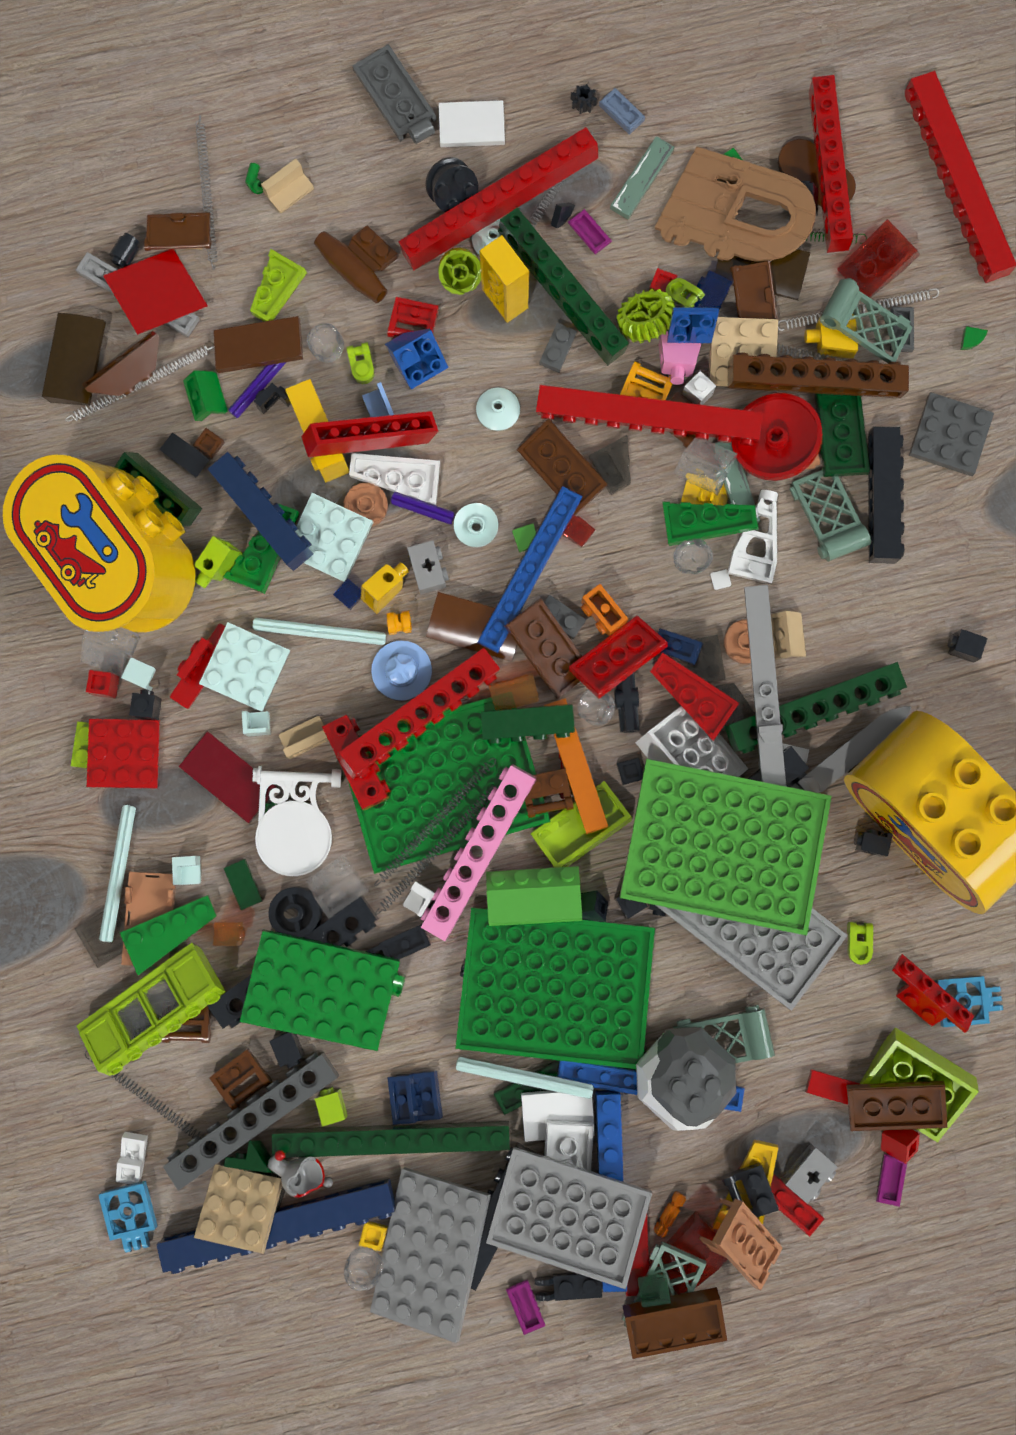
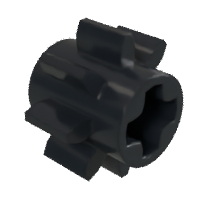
[570,84,597,114]

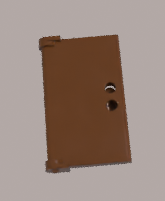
[144,212,211,251]
[730,261,779,327]

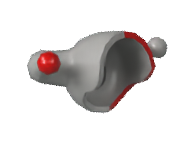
[268,1150,333,1198]

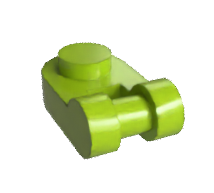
[666,278,705,307]
[346,342,375,384]
[847,922,873,965]

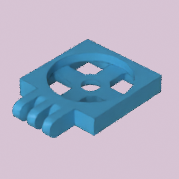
[935,976,1003,1027]
[98,1181,158,1253]

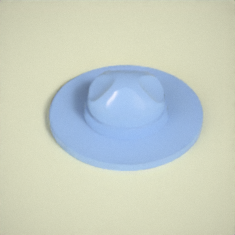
[371,641,432,701]

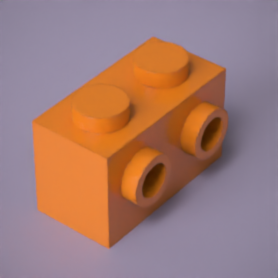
[581,584,628,637]

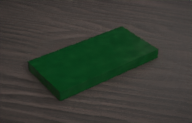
[815,393,870,477]

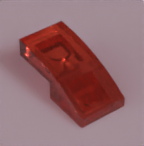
[562,514,595,547]

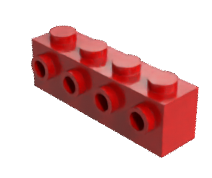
[322,714,390,810]

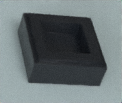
[616,757,643,785]

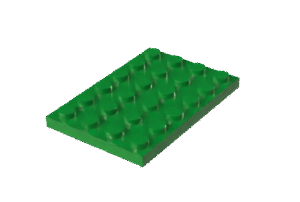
[240,929,400,1051]

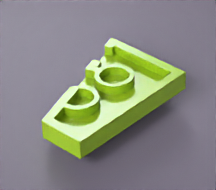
[250,249,307,322]

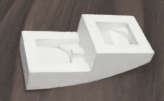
[116,1132,148,1184]

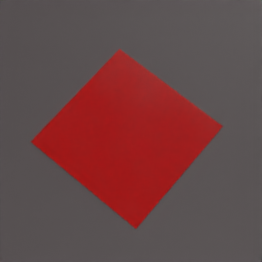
[103,249,208,335]

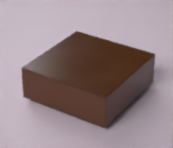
[193,428,225,460]

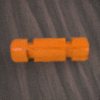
[653,1191,686,1238]

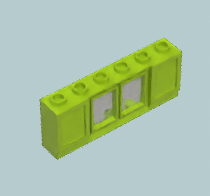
[76,943,226,1076]

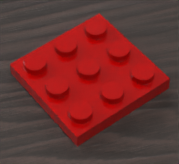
[86,719,160,789]

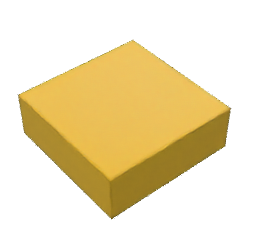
[359,1221,388,1251]

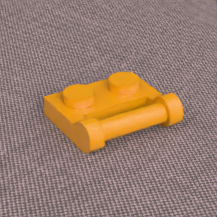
[620,361,673,400]

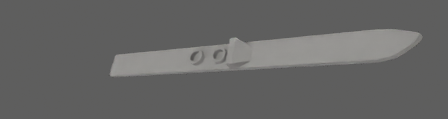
[744,585,786,787]
[790,706,911,793]

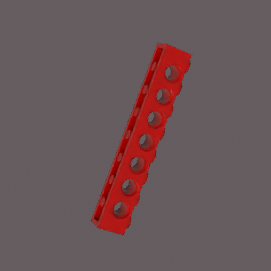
[809,75,853,253]
[336,648,500,779]

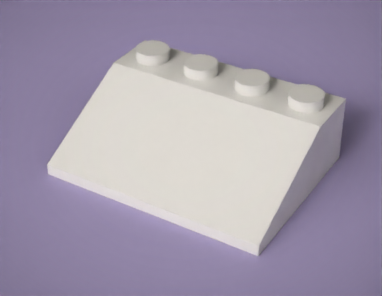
[635,706,748,777]

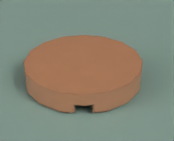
[344,483,388,527]
[724,619,751,664]

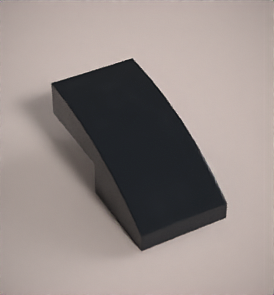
[159,433,210,478]

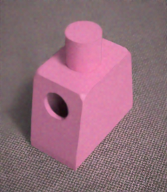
[658,331,701,385]

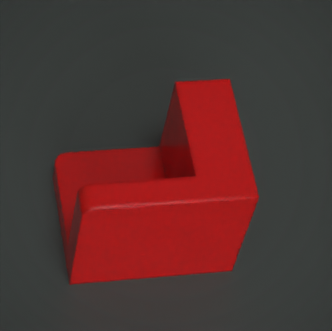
[86,670,119,699]
[881,1129,920,1164]

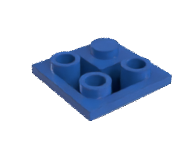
[667,307,719,344]
[385,329,449,389]

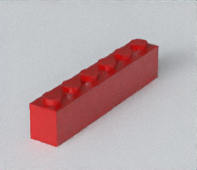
[301,411,439,457]

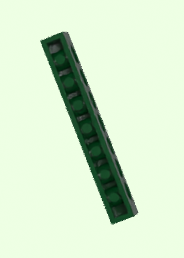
[498,207,629,366]
[724,662,907,754]

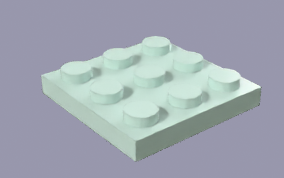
[295,493,374,582]
[199,622,290,712]

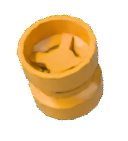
[387,610,412,635]

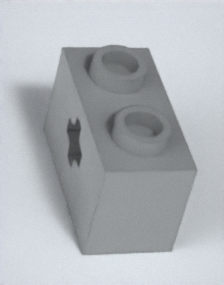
[407,541,449,595]
[781,1143,837,1204]

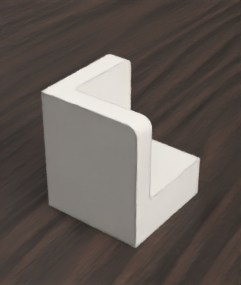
[403,881,435,917]

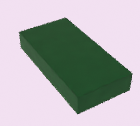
[223,859,263,911]

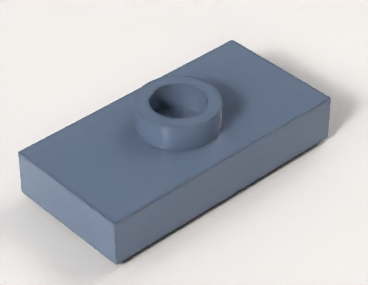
[599,88,645,135]

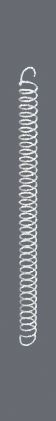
[778,289,939,331]
[65,346,214,421]

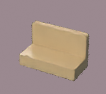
[261,159,314,213]
[771,611,806,660]
[279,716,329,759]

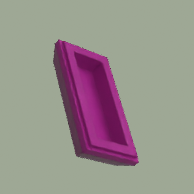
[568,209,612,255]
[876,1154,908,1207]
[506,1279,546,1335]

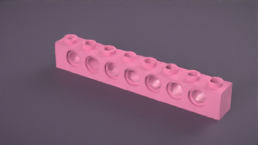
[421,765,537,941]

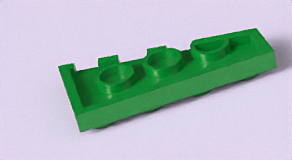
[662,502,759,546]
[223,504,300,594]
[120,895,217,975]

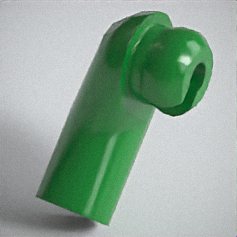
[245,163,263,194]

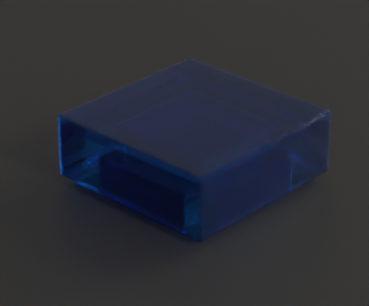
[333,578,361,610]

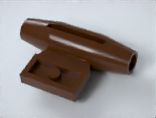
[314,225,398,303]

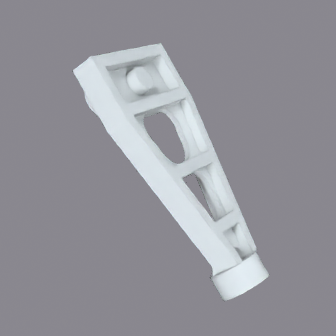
[727,490,778,584]

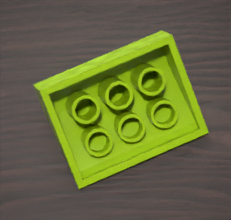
[860,1027,979,1143]

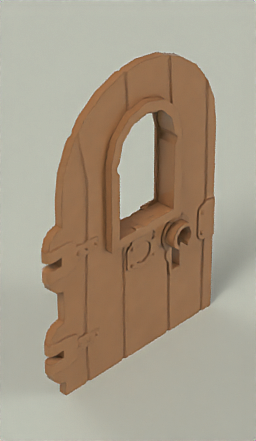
[655,146,816,262]

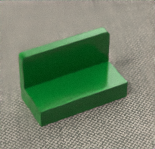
[183,370,228,421]

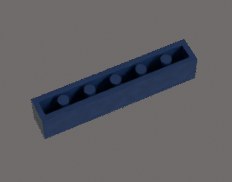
[208,452,314,571]

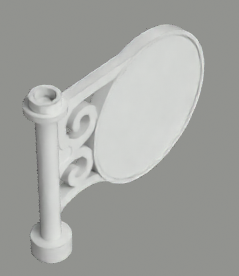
[253,766,341,876]

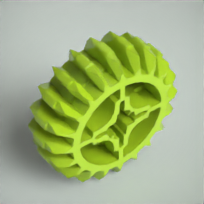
[617,288,675,344]

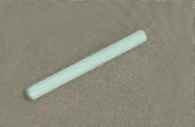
[253,618,386,645]
[99,805,136,942]
[456,1057,594,1099]

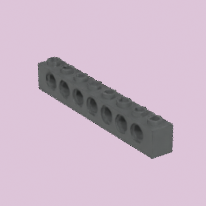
[163,1052,339,1191]

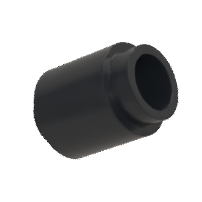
[109,233,140,268]

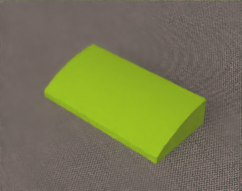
[531,781,632,868]

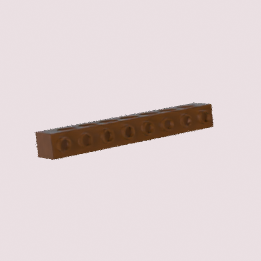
[728,352,909,398]

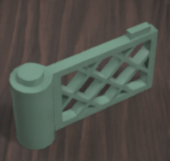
[820,278,913,363]
[789,470,871,562]
[673,1004,775,1063]
[621,1241,706,1327]

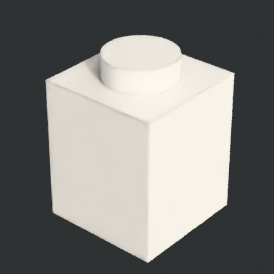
[682,371,716,405]

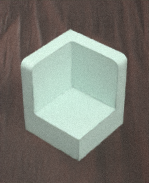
[121,658,156,691]
[242,711,271,737]
[172,856,201,885]

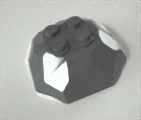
[636,1027,737,1131]

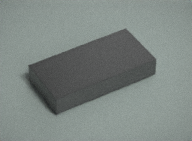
[890,307,914,352]

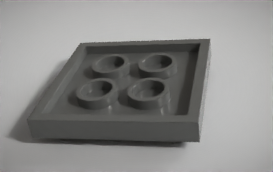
[909,392,994,476]

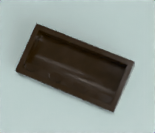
[713,249,810,300]
[42,312,106,406]

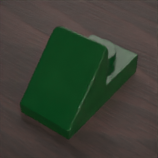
[224,1140,274,1173]

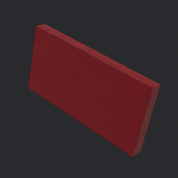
[178,731,278,824]

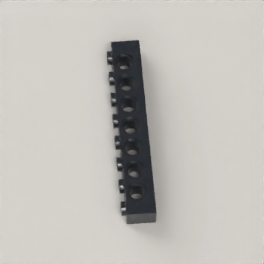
[207,896,379,1029]

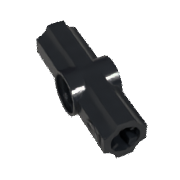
[614,673,640,733]

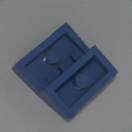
[387,1070,443,1125]

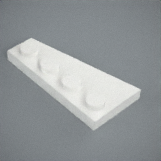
[349,453,440,506]

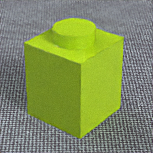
[315,1087,348,1127]

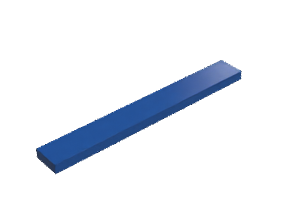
[478,486,582,653]
[557,1061,745,1112]

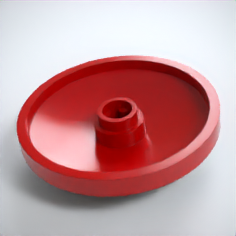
[731,393,823,481]

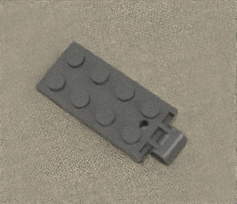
[352,44,437,144]

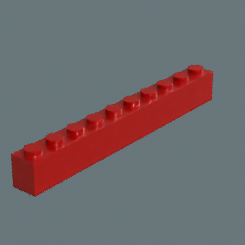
[905,71,1016,283]
[398,127,598,271]
[536,385,764,446]

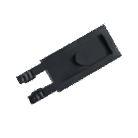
[365,924,431,960]
[534,1272,602,1302]

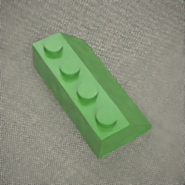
[486,866,582,926]

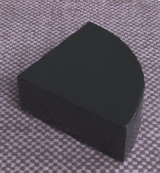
[551,202,575,228]

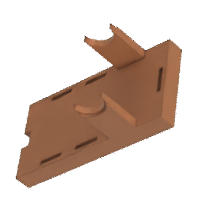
[121,872,176,967]
[699,1198,783,1291]

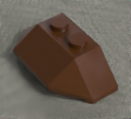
[82,331,159,396]

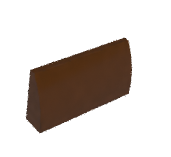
[426,592,517,662]
[622,1287,727,1359]

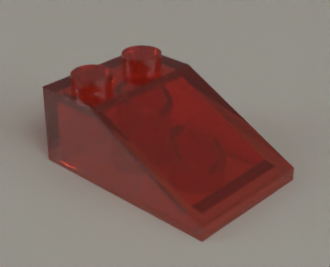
[837,219,920,298]
[649,1211,728,1294]

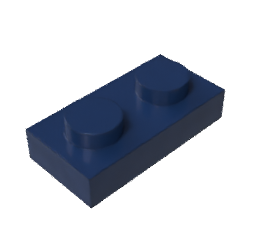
[658,628,703,665]

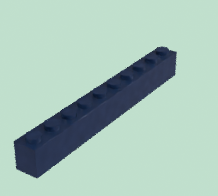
[156,1178,396,1274]

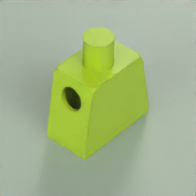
[195,536,243,588]

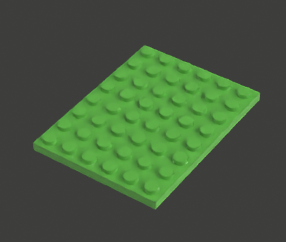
[620,759,832,936]

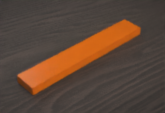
[544,698,608,834]

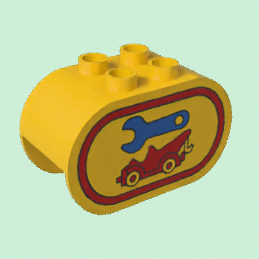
[3,455,196,632]
[844,711,1016,914]

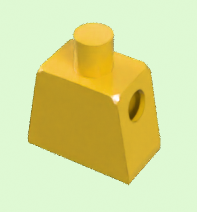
[804,313,858,359]
[361,562,409,614]

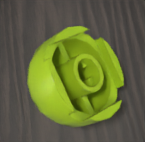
[438,247,481,295]

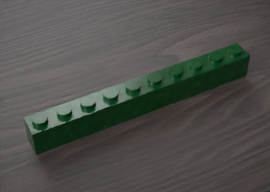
[272,1121,510,1158]

